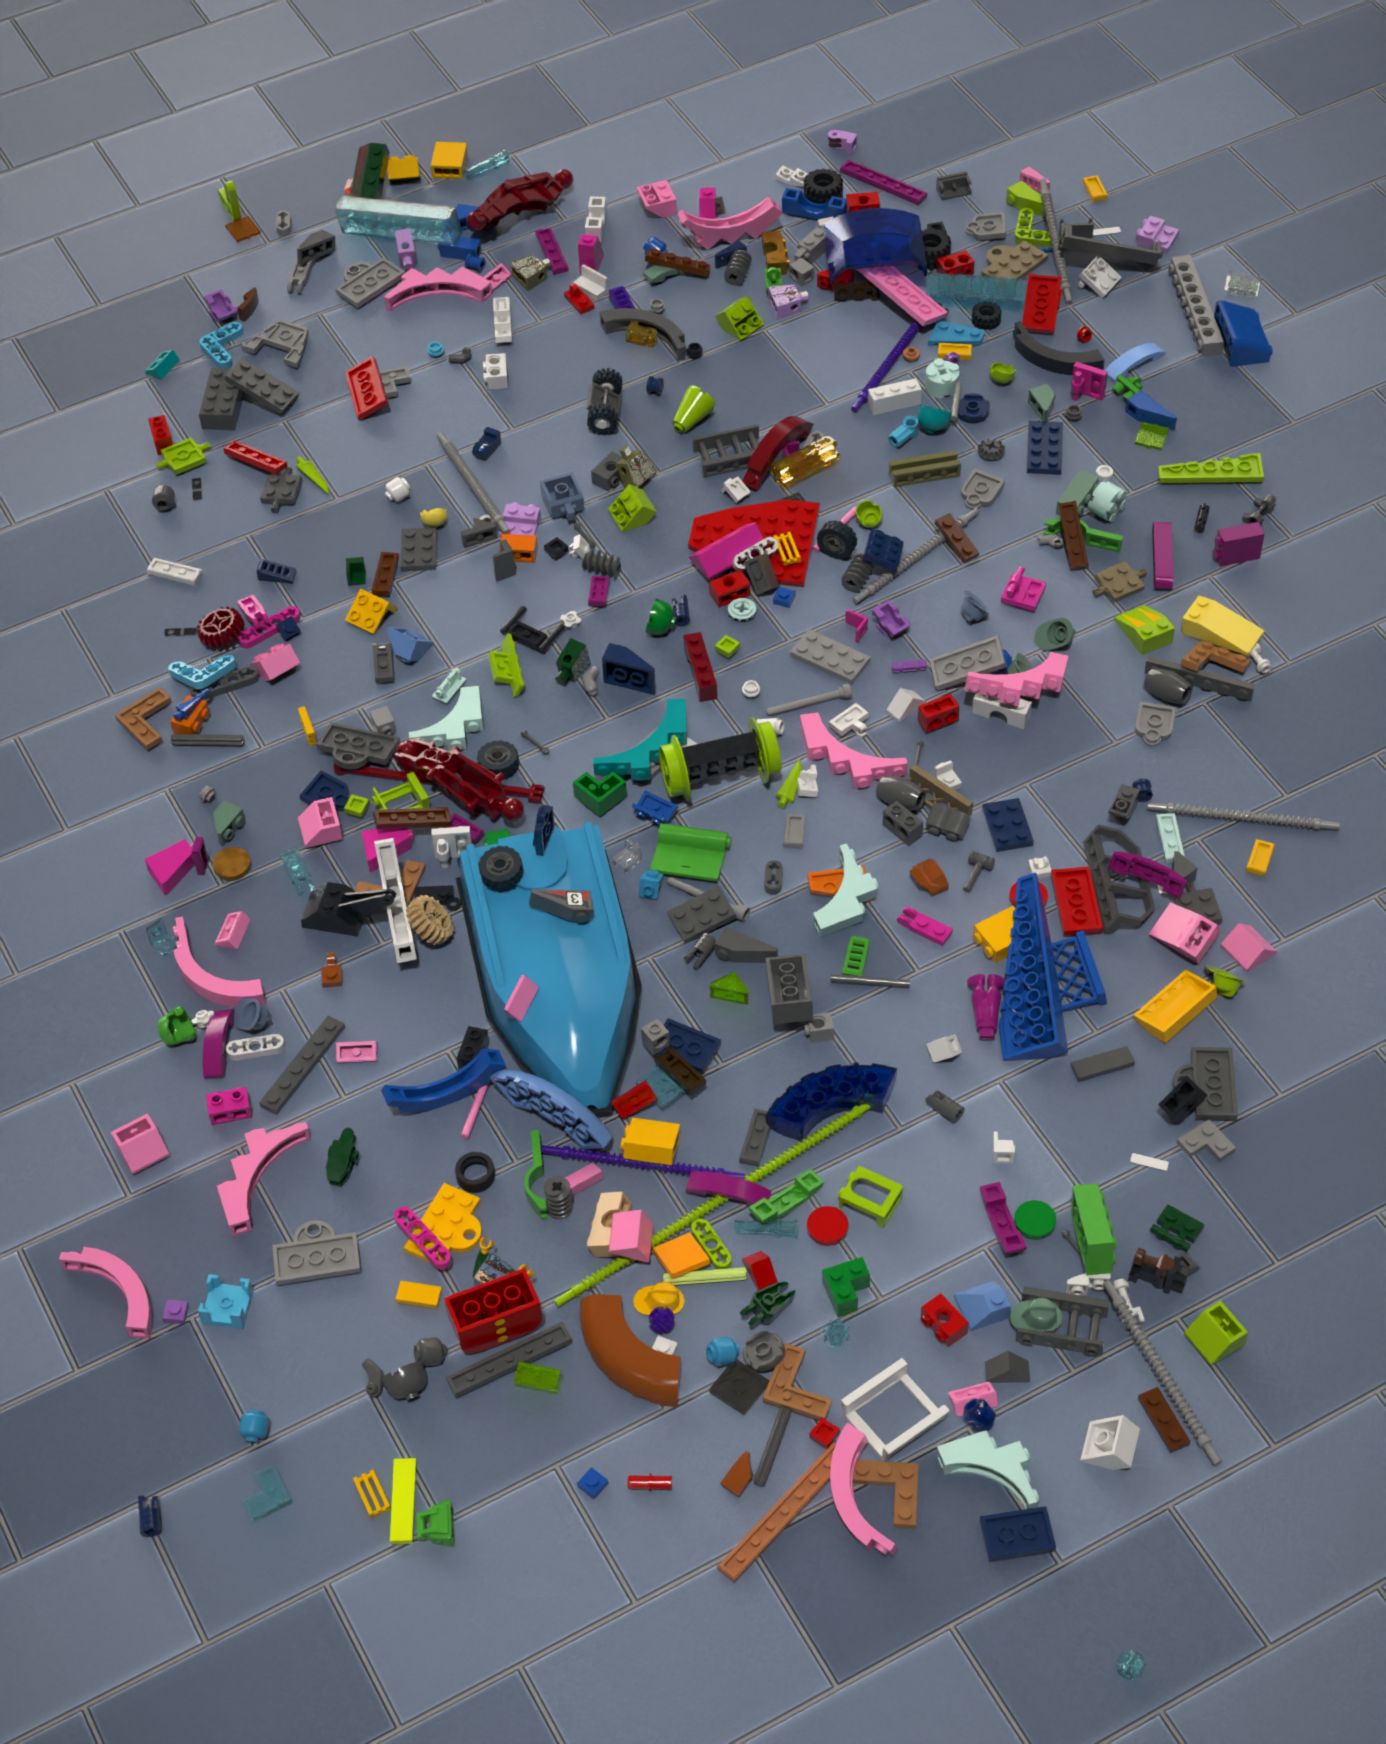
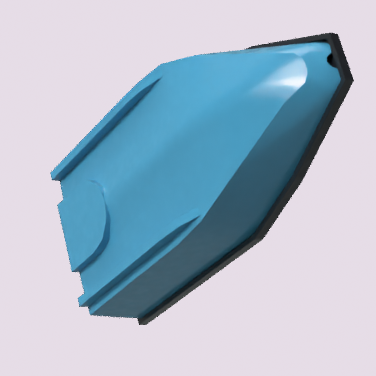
[456,821,642,1117]

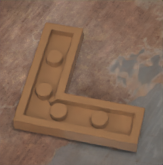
[1180,641,1251,673]
[115,687,171,750]
[354,860,426,908]
[763,1343,832,1420]
[853,1460,918,1529]

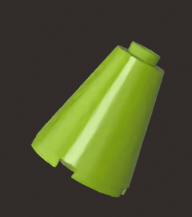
[672,386,716,433]

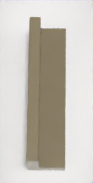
[907,764,973,816]

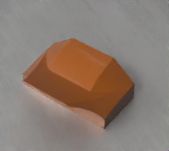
[909,858,949,897]

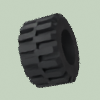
[804,168,843,204]
[910,229,951,270]

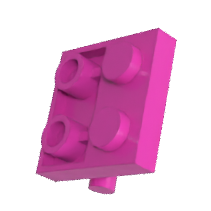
[1071,362,1108,401]
[1001,567,1046,612]

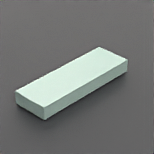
[1155,813,1185,863]

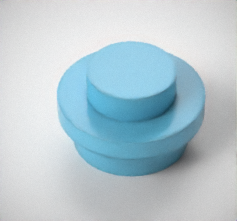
[427,342,444,357]

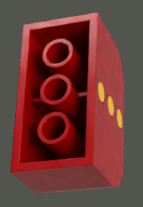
[444,1268,542,1353]

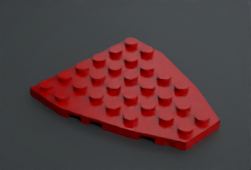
[688,500,820,587]

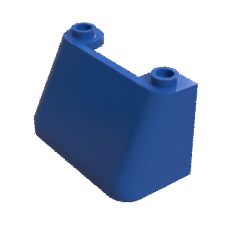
[1214,300,1273,367]

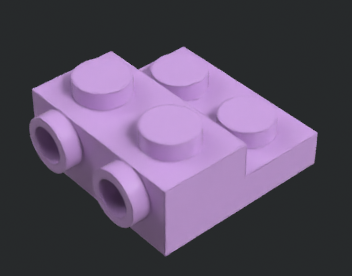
[1136,216,1179,254]
[499,502,541,538]

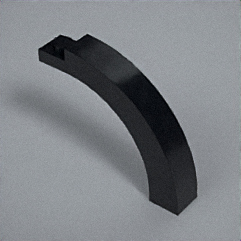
[1013,321,1105,375]

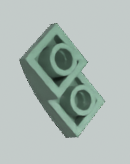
[642,264,679,283]

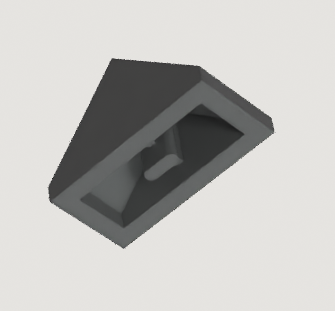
[1172,851,1198,887]
[985,1351,1030,1383]

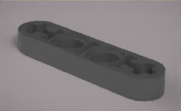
[190,666,259,700]

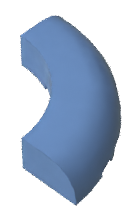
[490,1069,612,1149]

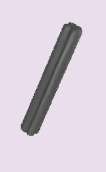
[171,734,244,746]
[754,1406,791,1487]

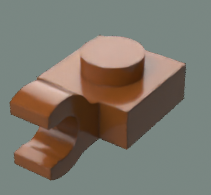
[322,952,342,988]

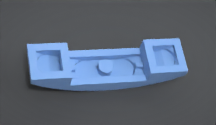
[1105,343,1165,382]

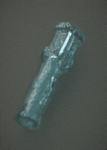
[464,150,510,179]
[735,1219,799,1238]

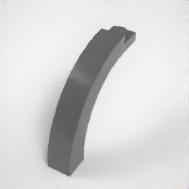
[599,308,687,361]

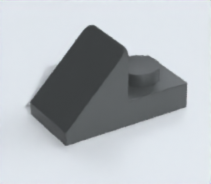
[461,518,497,548]

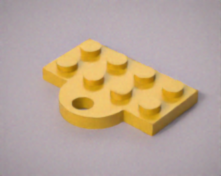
[403,1183,482,1263]

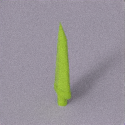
[296,456,329,494]
[776,759,802,808]

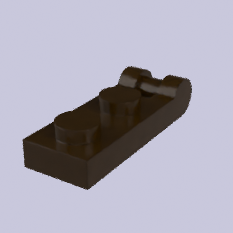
[834,282,880,301]
[654,1047,706,1095]

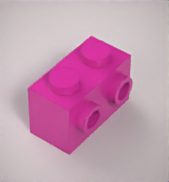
[206,1087,252,1126]

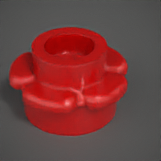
[1077,326,1092,342]

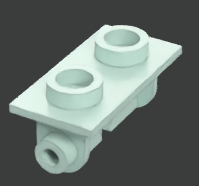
[431,668,466,704]

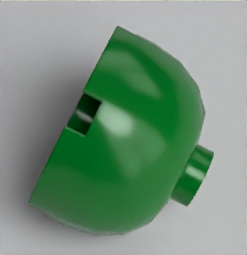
[645,598,676,635]

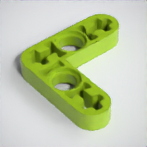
[218,180,241,222]
[1015,208,1052,248]

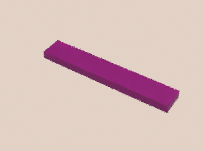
[840,159,927,206]

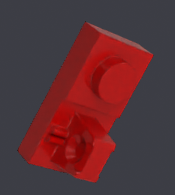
[564,283,595,315]
[612,1080,657,1119]

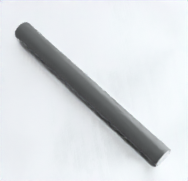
[831,974,910,988]

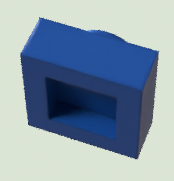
[773,587,795,608]
[577,1467,609,1499]

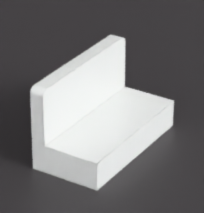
[573,264,608,301]

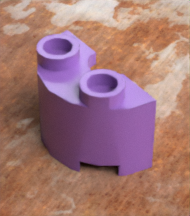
[204,289,238,322]
[872,600,911,638]

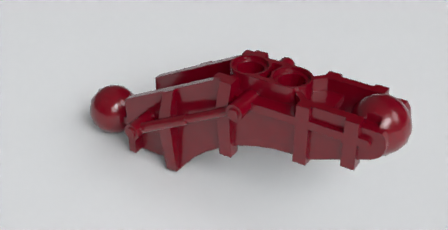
[467,169,574,233]
[394,738,524,821]

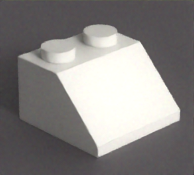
[1080,1415,1140,1470]

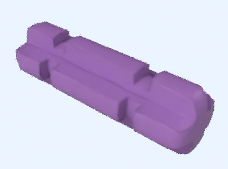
[891,659,927,673]

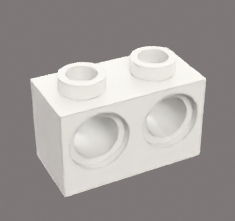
[483,353,508,390]

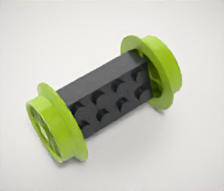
[658,717,781,801]

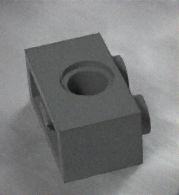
[591,452,623,492]

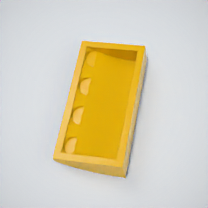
[1133,970,1218,1043]

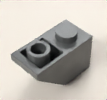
[1108,784,1140,819]

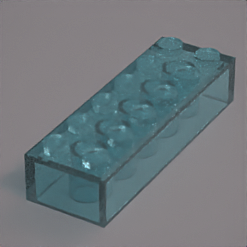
[926,272,1027,303]

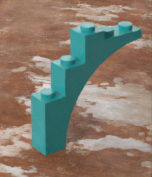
[593,699,687,780]

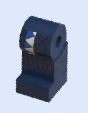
[472,427,501,460]

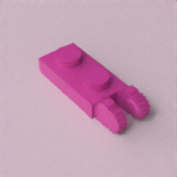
[237,595,270,629]
[897,906,953,946]

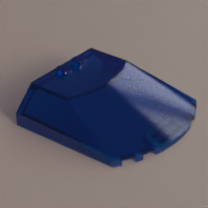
[823,208,927,284]

